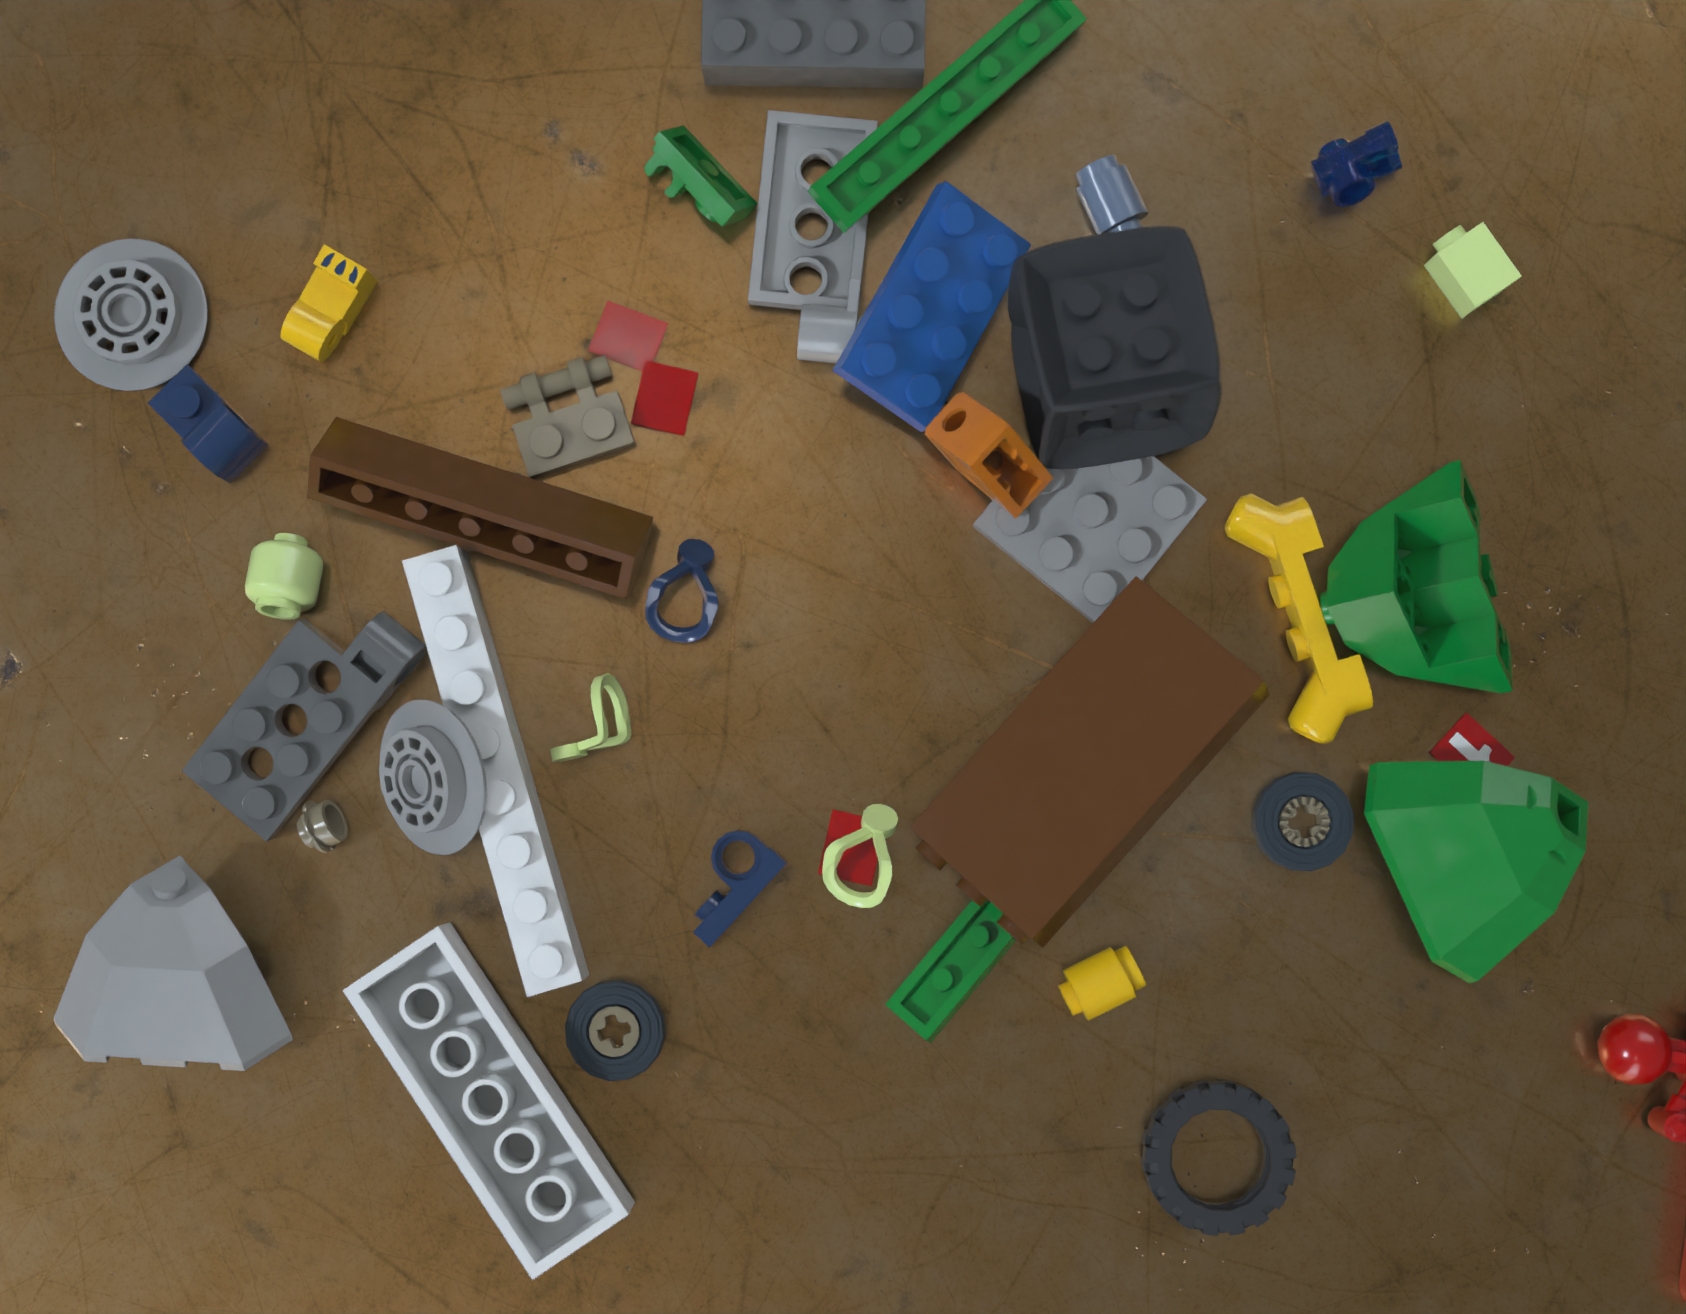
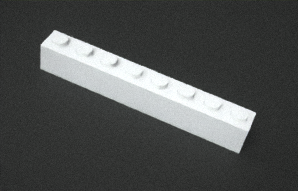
[402,545,590,997]

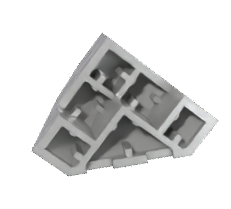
[53,856,293,1071]

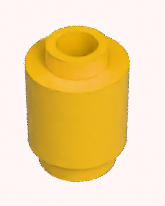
[1058,945,1146,1021]

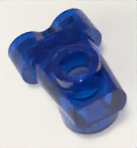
[1310,121,1402,207]

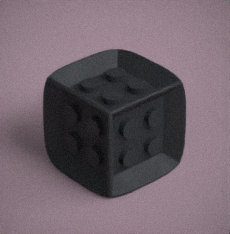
[1008,226,1222,469]

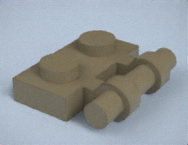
[500,355,636,479]

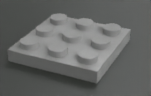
[972,450,1207,623]

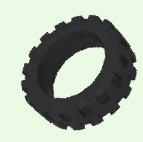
[1141,1079,1296,1236]

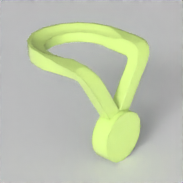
[550,673,631,762]
[822,804,898,908]

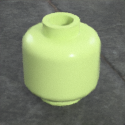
[245,533,323,620]

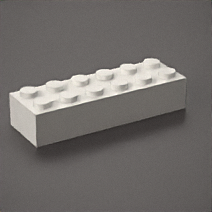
[343,922,635,1280]

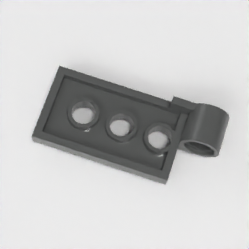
[182,611,427,842]

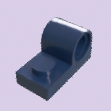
[148,365,269,483]
[693,830,788,948]

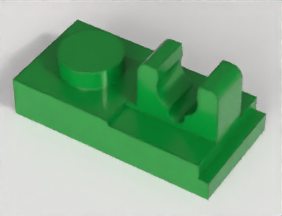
[644,125,758,227]

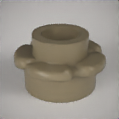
[297,799,348,853]

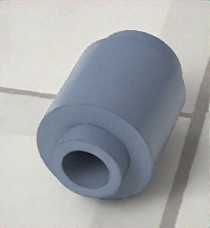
[1075,155,1149,234]

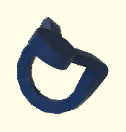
[645,539,718,643]

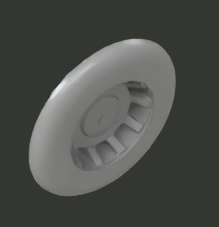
[54,239,207,390]
[379,699,487,855]

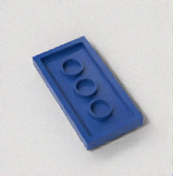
[832,181,1031,432]

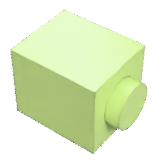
[1424,222,1522,318]

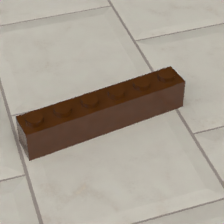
[307,417,654,599]

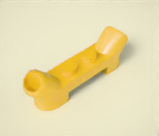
[1224,493,1373,744]

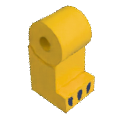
[280,244,378,362]

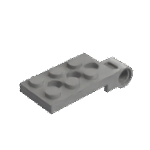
[748,110,878,363]

